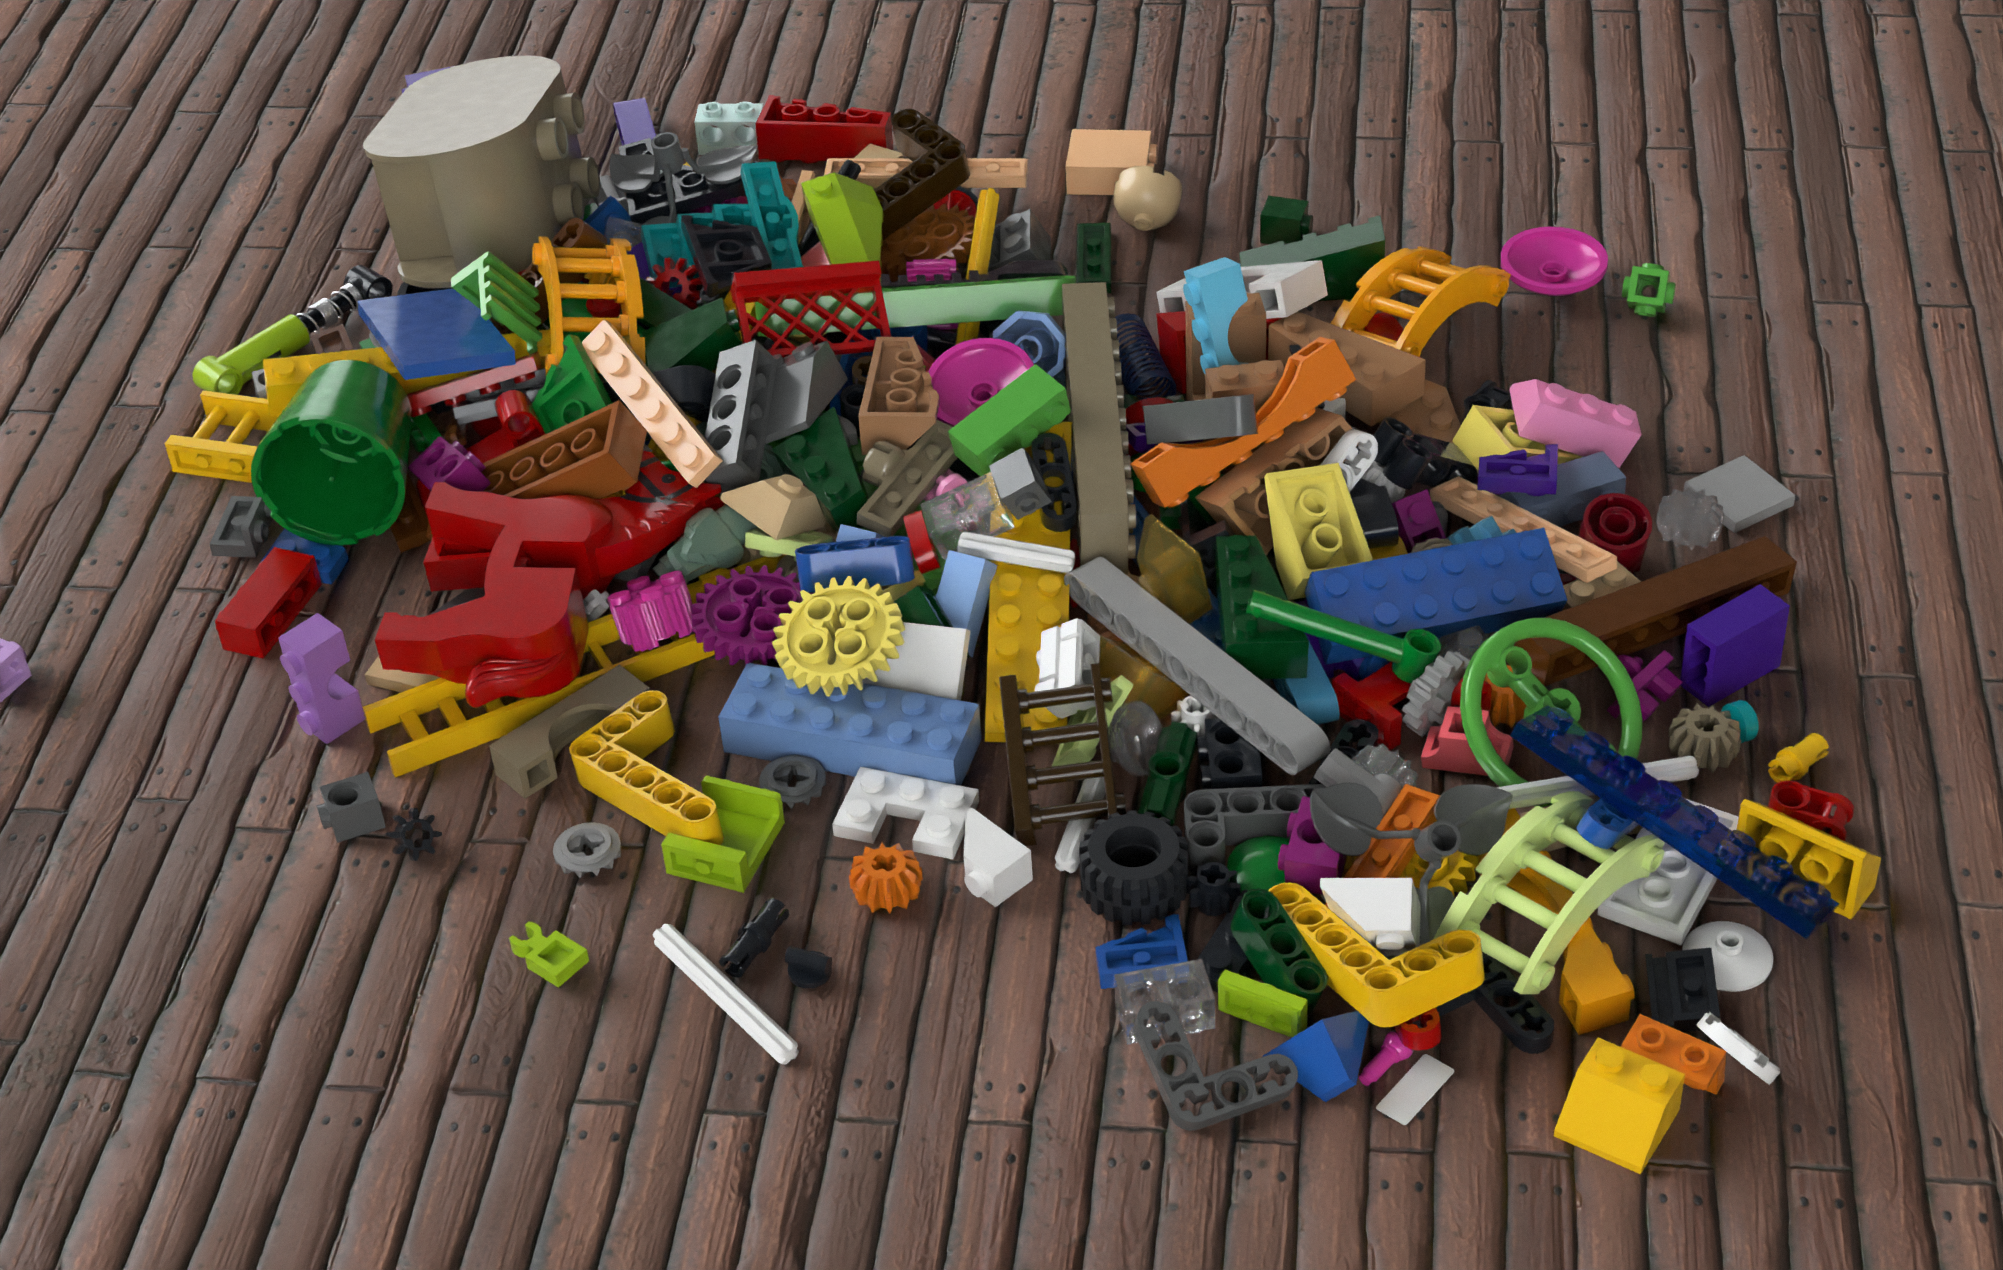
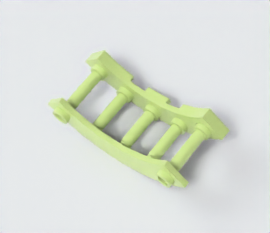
[1434,791,1667,994]

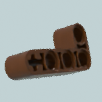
[490,218,607,334]

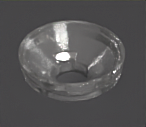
[1108,701,1162,777]

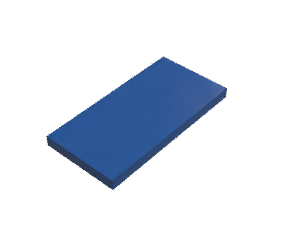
[357,288,516,380]

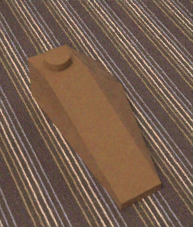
[858,337,940,455]

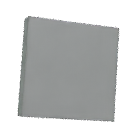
[1684,455,1795,533]

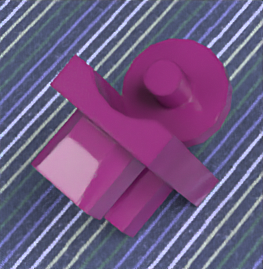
[1607,650,1683,724]

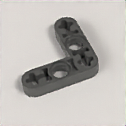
[1134,1001,1298,1131]

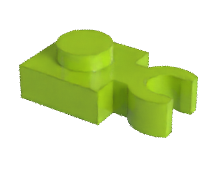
[509,921,589,988]

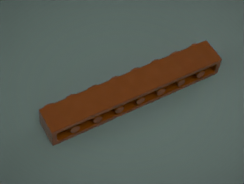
[1515,536,1797,686]

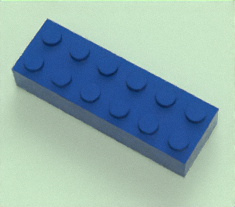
[1305,528,1568,665]

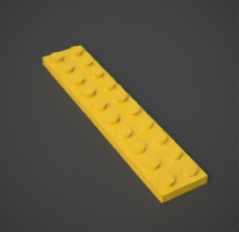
[985,422,1072,742]

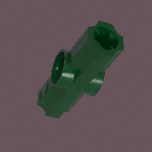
[1137,722,1197,826]

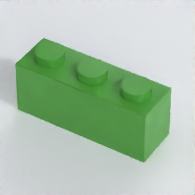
[948,364,1071,479]

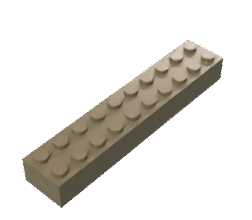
[1062,282,1136,575]

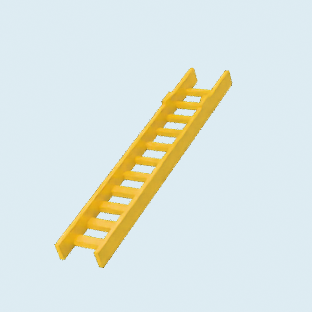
[362,554,786,778]

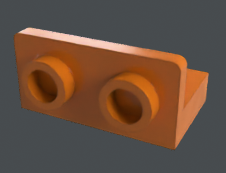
[1621,1014,1726,1095]

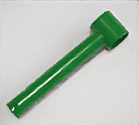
[1246,590,1441,684]

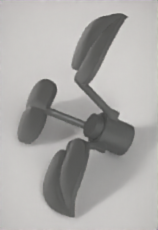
[610,132,758,242]
[1310,782,1513,945]

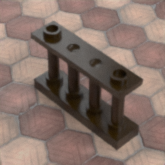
[999,663,1127,846]

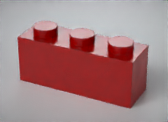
[214,547,322,659]

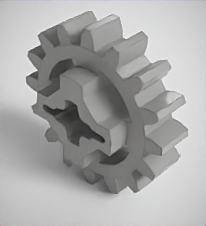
[1402,651,1470,737]

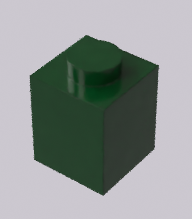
[1260,195,1313,244]

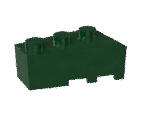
[772,407,869,533]

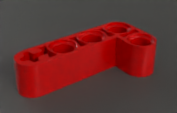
[416,390,545,515]

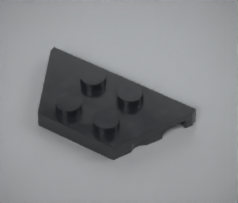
[681,215,772,296]

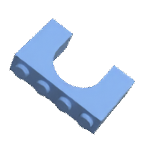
[836,524,997,657]

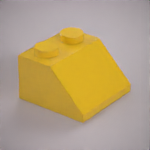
[1554,1037,1685,1175]

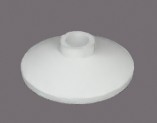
[1682,921,1774,992]

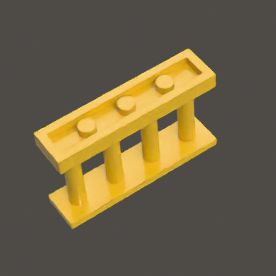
[164,390,279,483]

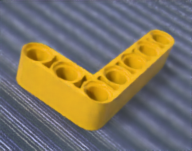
[569,690,724,845]
[1269,882,1485,1027]

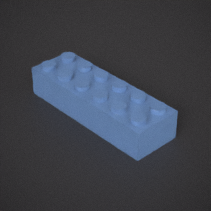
[718,663,982,786]

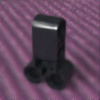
[1373,417,1477,490]

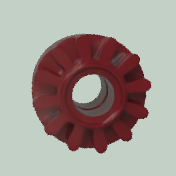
[1578,493,1652,575]

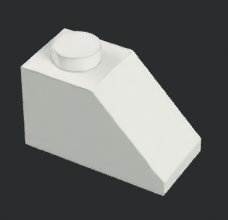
[963,808,1033,907]

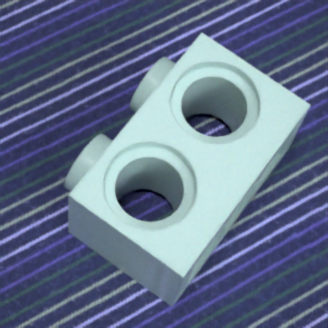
[694,102,763,155]

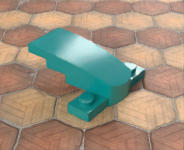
[640,161,803,288]

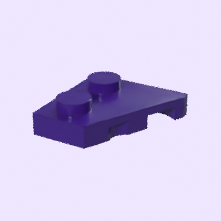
[1477,444,1558,496]

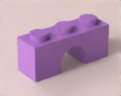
[278,613,365,744]

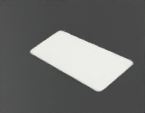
[1376,1054,1454,1125]

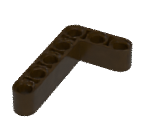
[874,109,970,240]

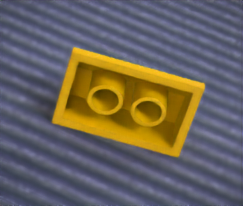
[1731,799,1881,920]

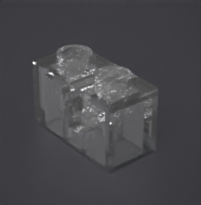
[920,472,1015,560]

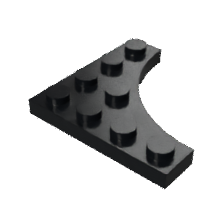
[619,138,758,227]

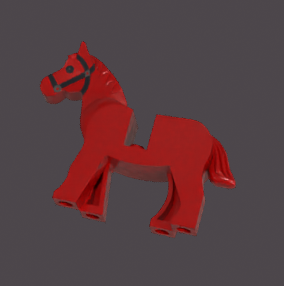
[374,451,724,708]

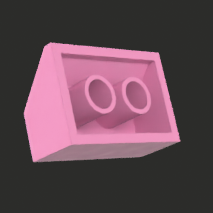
[1509,379,1642,468]

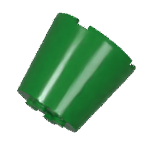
[251,360,411,546]

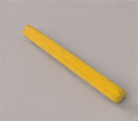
[955,188,999,345]

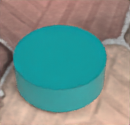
[1721,700,1759,743]

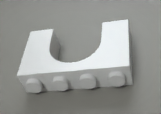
[1156,260,1328,319]

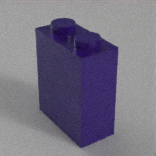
[1680,584,1790,707]

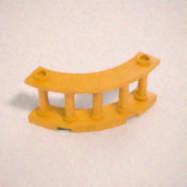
[532,236,646,375]
[1330,246,1511,357]

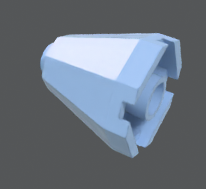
[993,310,1066,377]

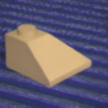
[720,474,826,540]

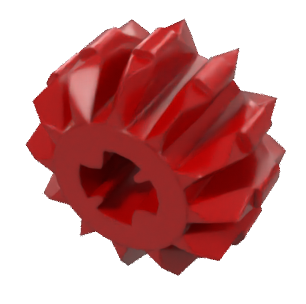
[645,257,702,310]

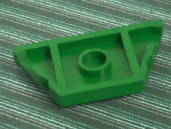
[532,334,612,434]

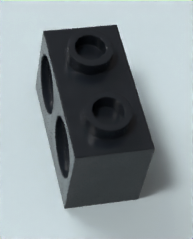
[1197,718,1263,790]

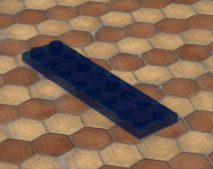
[1510,706,1839,939]

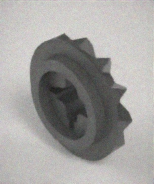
[759,755,826,809]

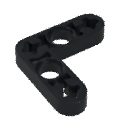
[1393,952,1554,1054]

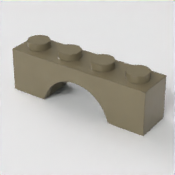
[489,665,650,799]

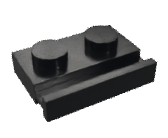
[1645,948,1721,1032]

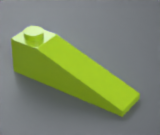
[801,172,884,268]

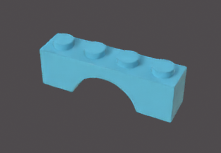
[1183,257,1248,374]

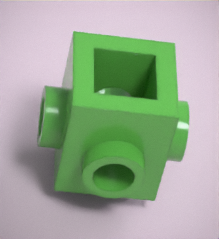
[1622,263,1676,317]

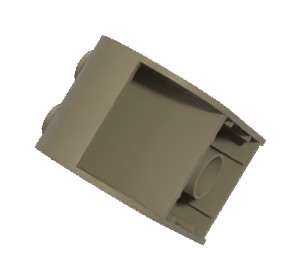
[363,56,600,288]

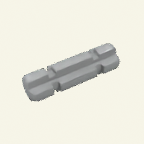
[583,589,609,622]

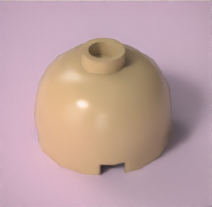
[1114,166,1182,231]

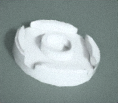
[1696,1012,1780,1085]

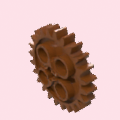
[880,204,975,282]

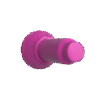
[1359,1030,1414,1086]

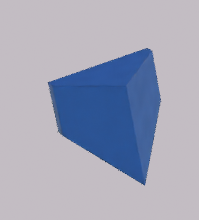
[1263,1011,1369,1102]

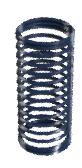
[1115,313,1177,400]

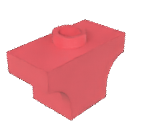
[1421,706,1514,776]

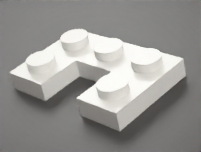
[832,767,979,859]

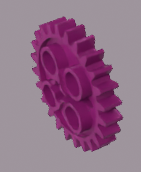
[691,565,816,666]

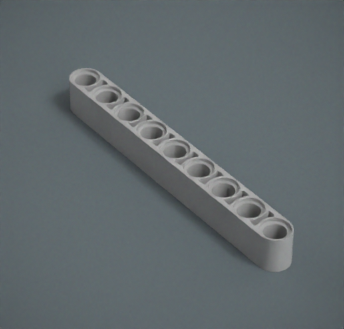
[1064,556,1331,775]

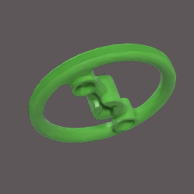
[1460,618,1643,807]

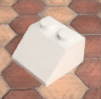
[1320,878,1421,960]

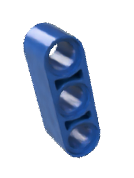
[795,536,915,593]

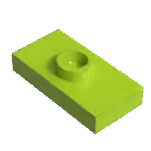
[1218,970,1308,1038]

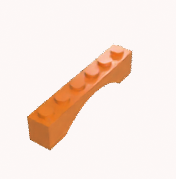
[1130,337,1357,508]

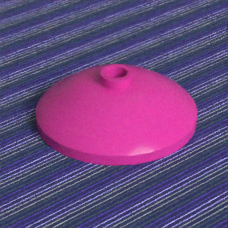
[1500,227,1608,296]
[928,338,1034,427]

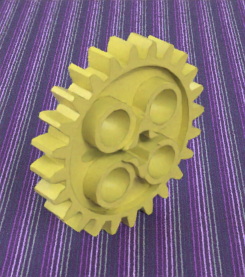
[772,576,905,697]

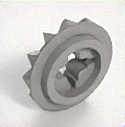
[553,822,621,878]

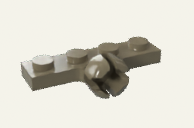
[857,420,958,537]

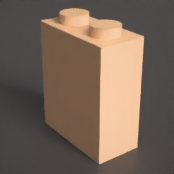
[1066,129,1158,195]

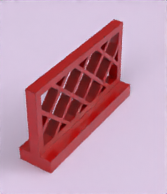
[730,260,891,358]

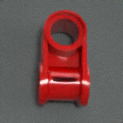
[1768,780,1854,841]

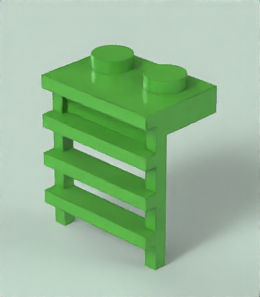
[451,251,542,354]

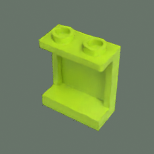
[661,776,785,893]

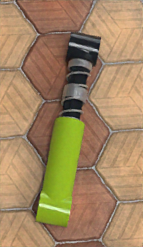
[192,265,392,395]

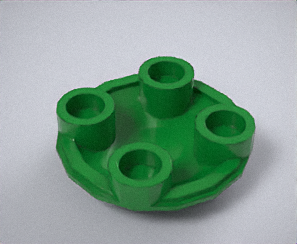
[1227,836,1290,893]

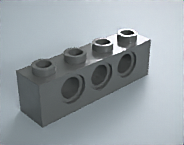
[705,340,778,495]

